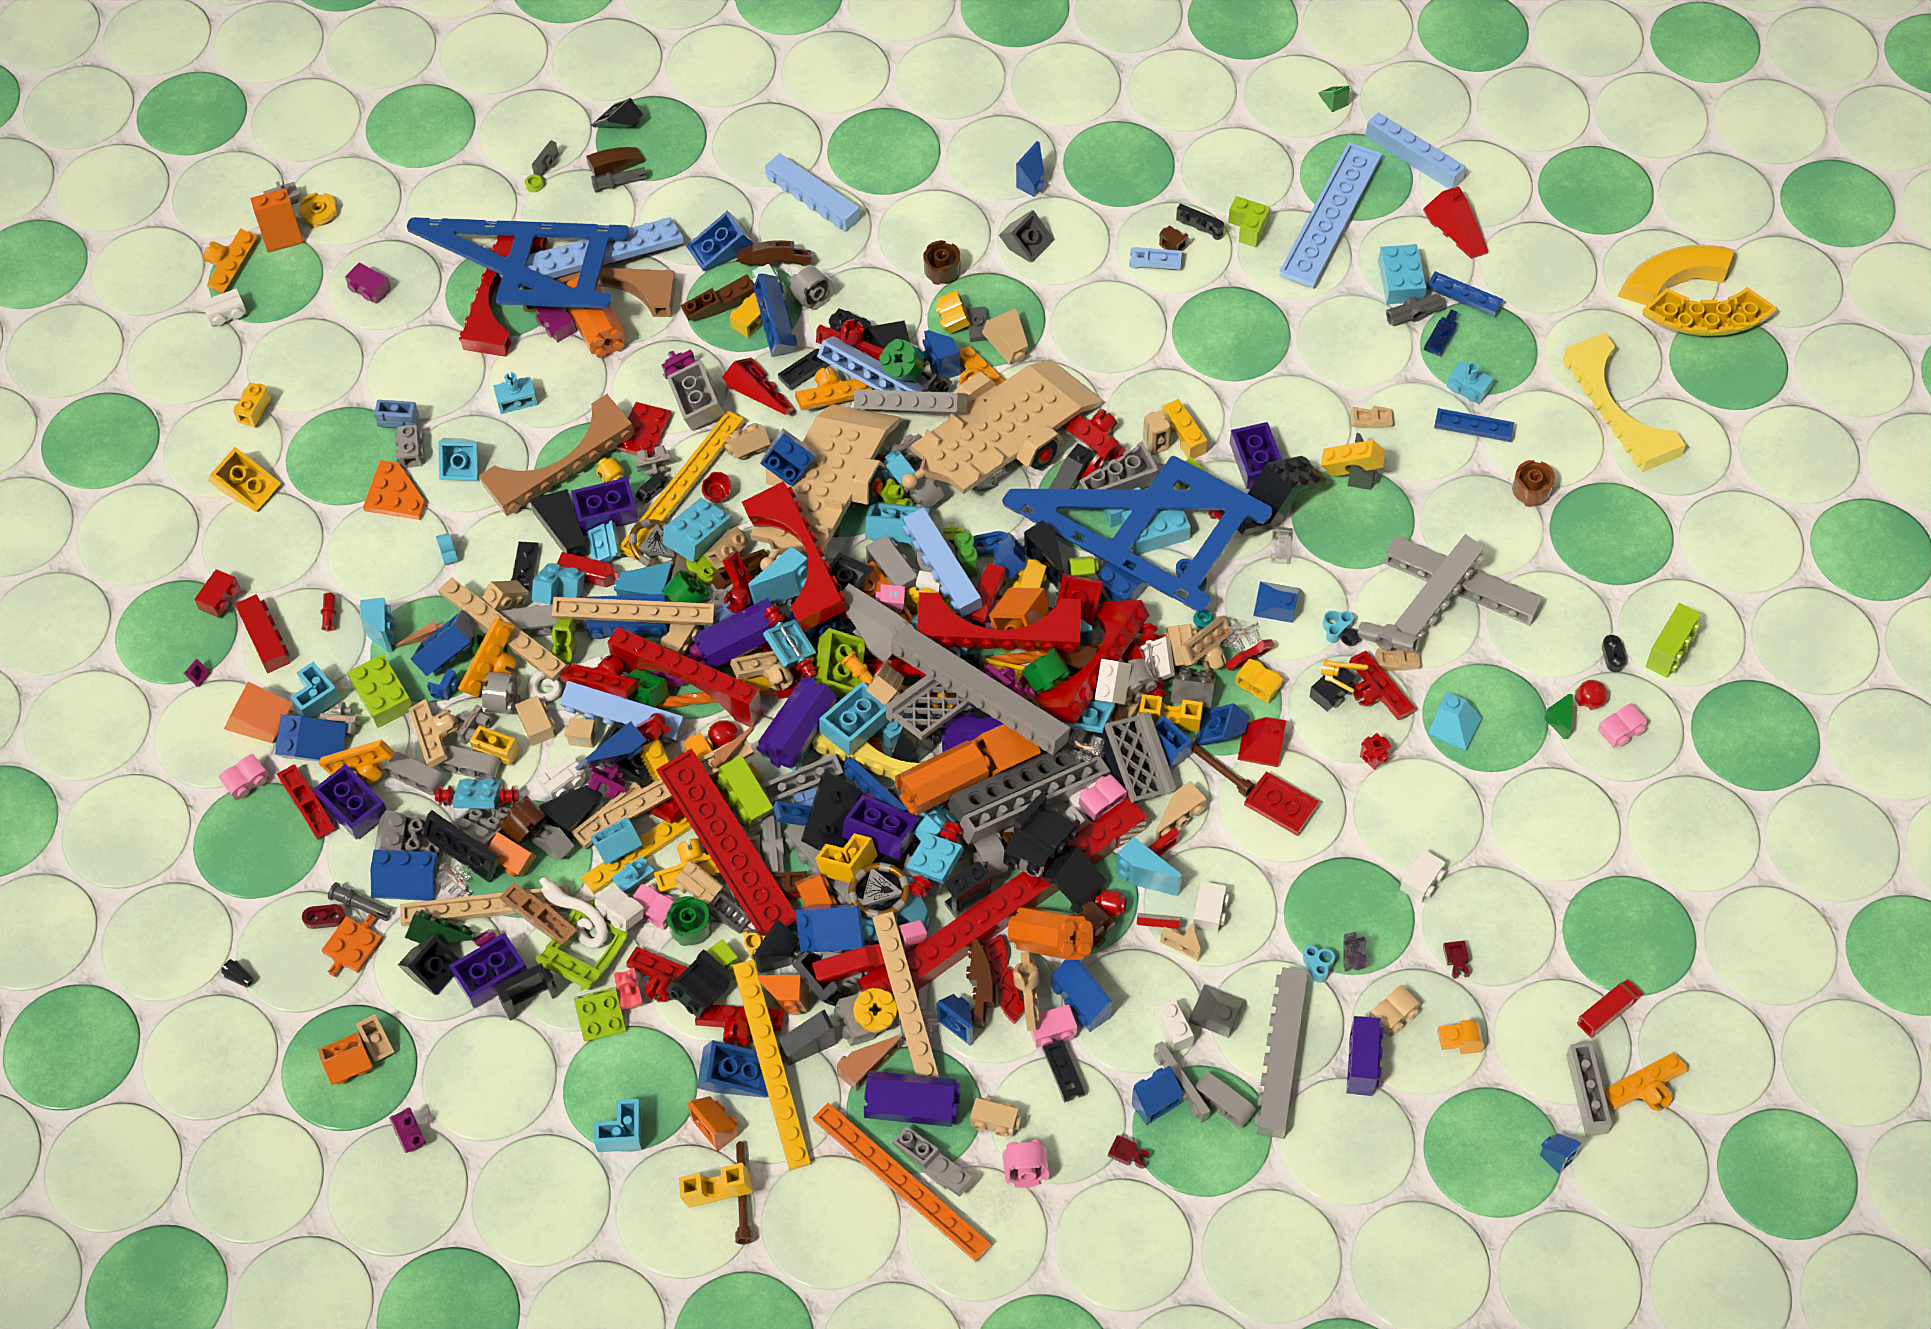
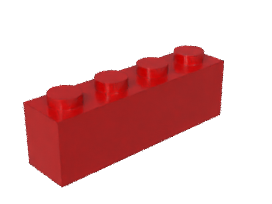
[235,594,290,674]

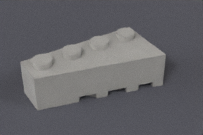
[1079,441,1159,490]

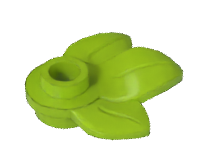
[686,554,725,584]

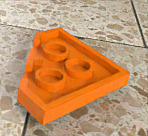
[363,460,425,520]

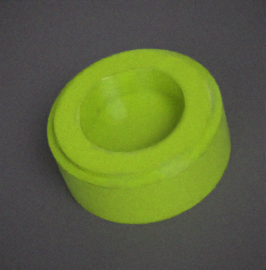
[525,174,544,192]

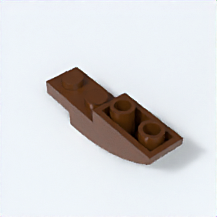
[736,240,812,266]
[680,274,754,321]
[966,939,996,1028]

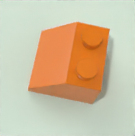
[758,975,809,1015]
[318,1032,372,1085]
[687,1096,739,1151]

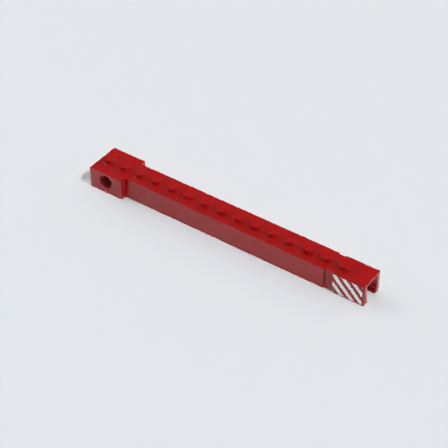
[858,797,1147,1014]

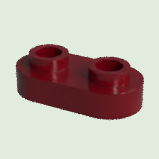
[302,904,346,929]

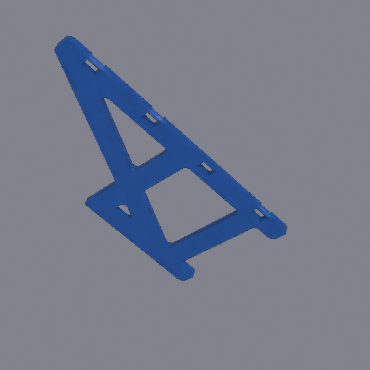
[407,217,629,308]
[1002,456,1272,613]

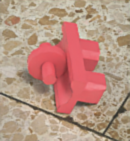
[613,968,643,1010]

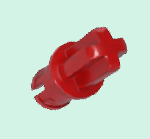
[320,592,337,632]

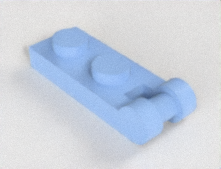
[1129,247,1182,270]

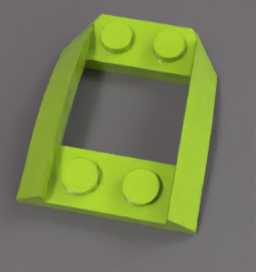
[536,899,629,991]

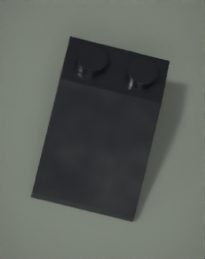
[1024,520,1064,591]
[829,552,873,625]
[596,721,652,788]

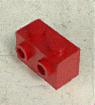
[194,569,240,618]

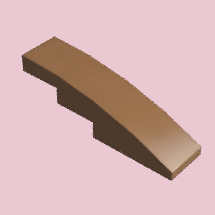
[500,882,577,946]

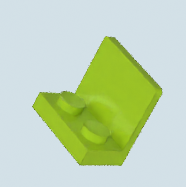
[574,987,626,1041]

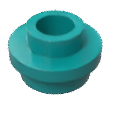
[1193,610,1213,628]

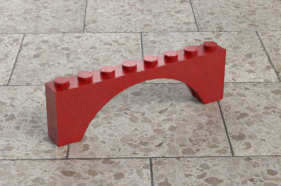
[459,235,548,357]
[742,481,847,632]
[917,592,1081,653]
[1035,600,1150,723]
[607,627,763,728]

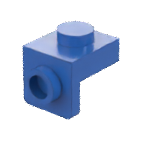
[427,669,459,700]

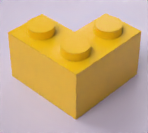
[815,834,877,883]

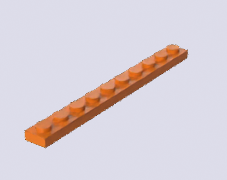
[813,1103,991,1262]

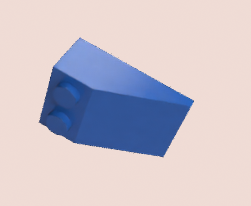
[686,210,754,271]
[1097,551,1149,601]
[275,714,347,762]
[575,721,646,771]
[795,904,865,952]
[697,1040,767,1098]

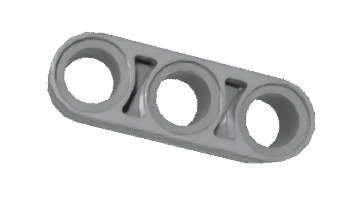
[439,746,501,780]
[384,752,445,796]
[1194,1072,1256,1128]

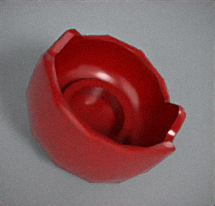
[701,472,731,503]
[1574,680,1609,710]
[708,720,739,750]

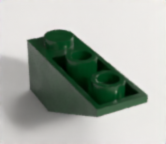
[405,910,476,943]

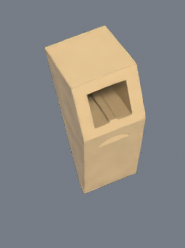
[1155,781,1206,841]

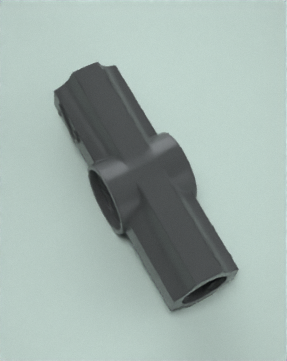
[1386,293,1444,326]

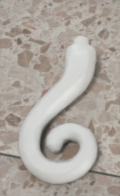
[527,654,608,703]
[539,876,607,949]

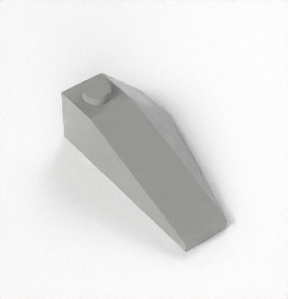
[842,584,914,662]

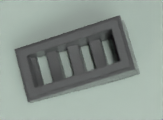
[707,891,750,934]

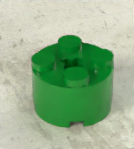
[879,339,925,381]
[661,570,709,603]
[1021,648,1070,694]
[667,896,711,946]

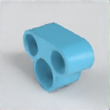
[436,533,458,565]
[1322,610,1353,643]
[1302,945,1335,983]

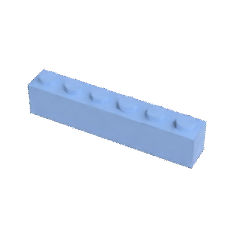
[1365,112,1466,189]
[765,153,861,232]
[817,336,927,392]
[902,507,983,618]
[560,681,686,744]

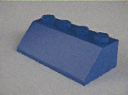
[753,273,797,357]
[584,594,668,639]

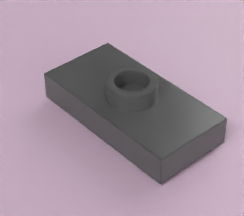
[532,140,559,176]
[966,306,988,342]

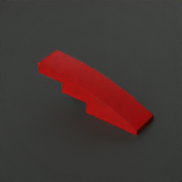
[277,764,335,840]

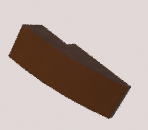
[586,147,645,177]
[711,549,769,590]

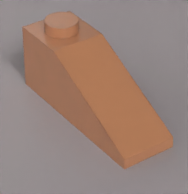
[837,1035,901,1092]

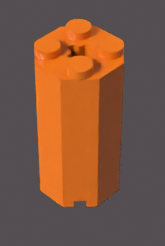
[566,277,626,358]
[895,740,990,815]
[1008,907,1093,960]

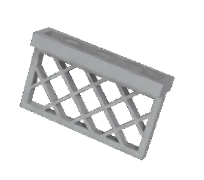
[886,675,972,740]
[1104,712,1177,803]

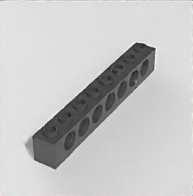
[948,733,1101,823]

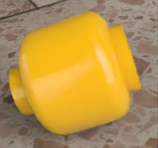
[596,458,625,483]

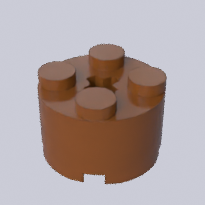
[1512,460,1555,507]

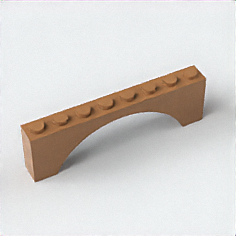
[522,267,676,317]
[479,394,635,516]

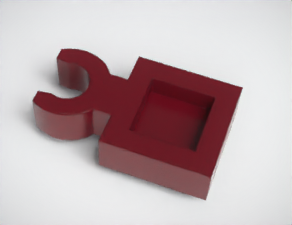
[1443,940,1469,979]
[1108,1135,1150,1169]

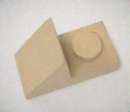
[1160,924,1201,962]
[355,1014,394,1062]

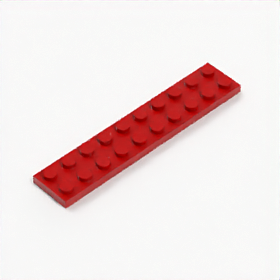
[656,748,797,936]

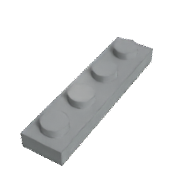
[1153,1041,1210,1123]

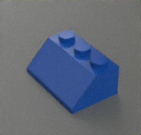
[410,609,474,676]
[370,849,440,901]
[1051,960,1112,1032]

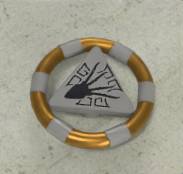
[629,519,678,568]
[848,862,910,918]

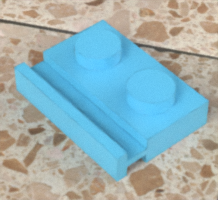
[587,520,621,562]

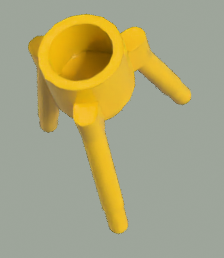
[1321,659,1368,693]
[743,929,765,962]

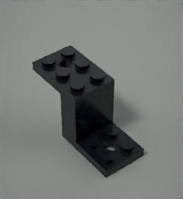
[1218,456,1327,535]

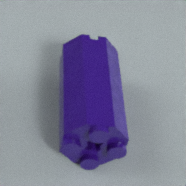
[693,598,775,670]
[756,677,838,768]
[941,712,1003,752]
[864,1071,961,1127]

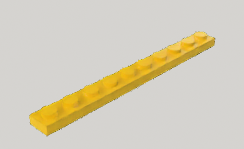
[619,410,744,560]
[581,762,763,895]
[733,960,811,1171]

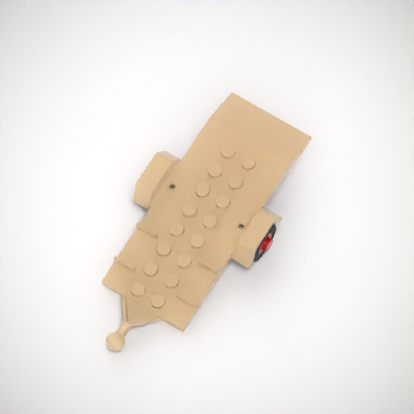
[902,359,1103,495]
[750,404,901,571]

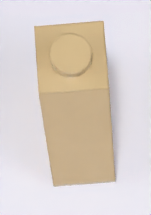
[982,308,1028,364]

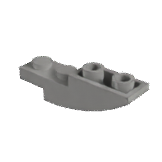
[892,1126,974,1197]

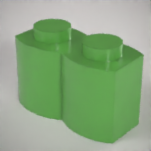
[954,532,979,578]

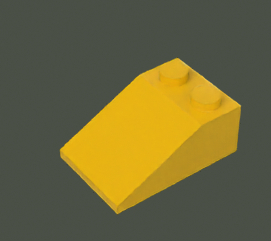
[208,447,281,512]

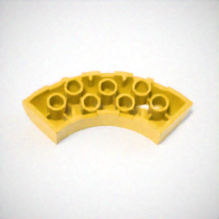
[1617,244,1735,306]
[1642,287,1777,336]

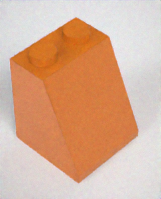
[250,188,303,253]
[989,588,1049,630]
[224,682,293,743]
[974,724,1041,778]

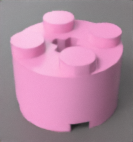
[1002,1140,1049,1188]

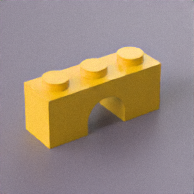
[1162,399,1207,459]
[1321,440,1386,477]
[1139,694,1203,732]
[679,1163,753,1208]

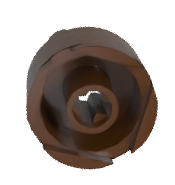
[923,240,961,285]
[498,795,547,845]
[1074,901,1116,948]

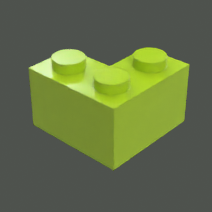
[1228,196,1270,247]

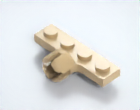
[1178,615,1232,671]
[730,651,813,691]
[408,699,459,768]
[1013,952,1040,1031]

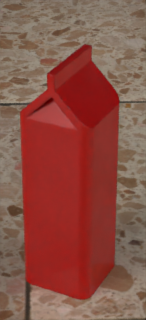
[557,552,619,588]
[965,563,1006,623]
[812,944,885,986]
[1577,979,1643,1038]

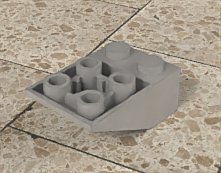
[453,803,509,848]
[374,810,442,862]

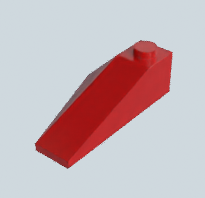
[1423,186,1488,259]
[722,357,795,415]

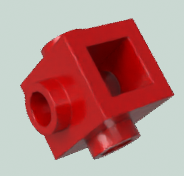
[1360,733,1391,770]

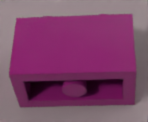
[345,262,391,304]
[535,306,576,343]

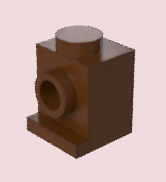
[1159,225,1189,251]

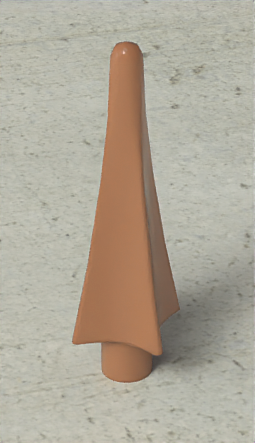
[393,620,445,647]
[710,727,754,769]

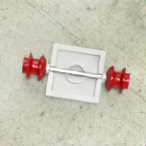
[1138,623,1175,699]

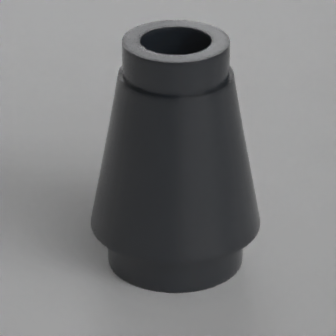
[221,959,254,988]

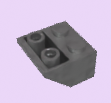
[1171,667,1216,708]

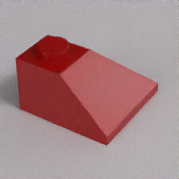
[1237,717,1286,767]

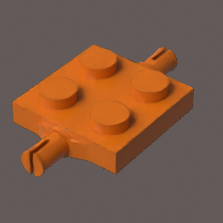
[322,914,382,977]

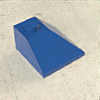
[1016,141,1045,197]
[1253,581,1299,623]
[1195,703,1249,746]
[936,994,973,1046]

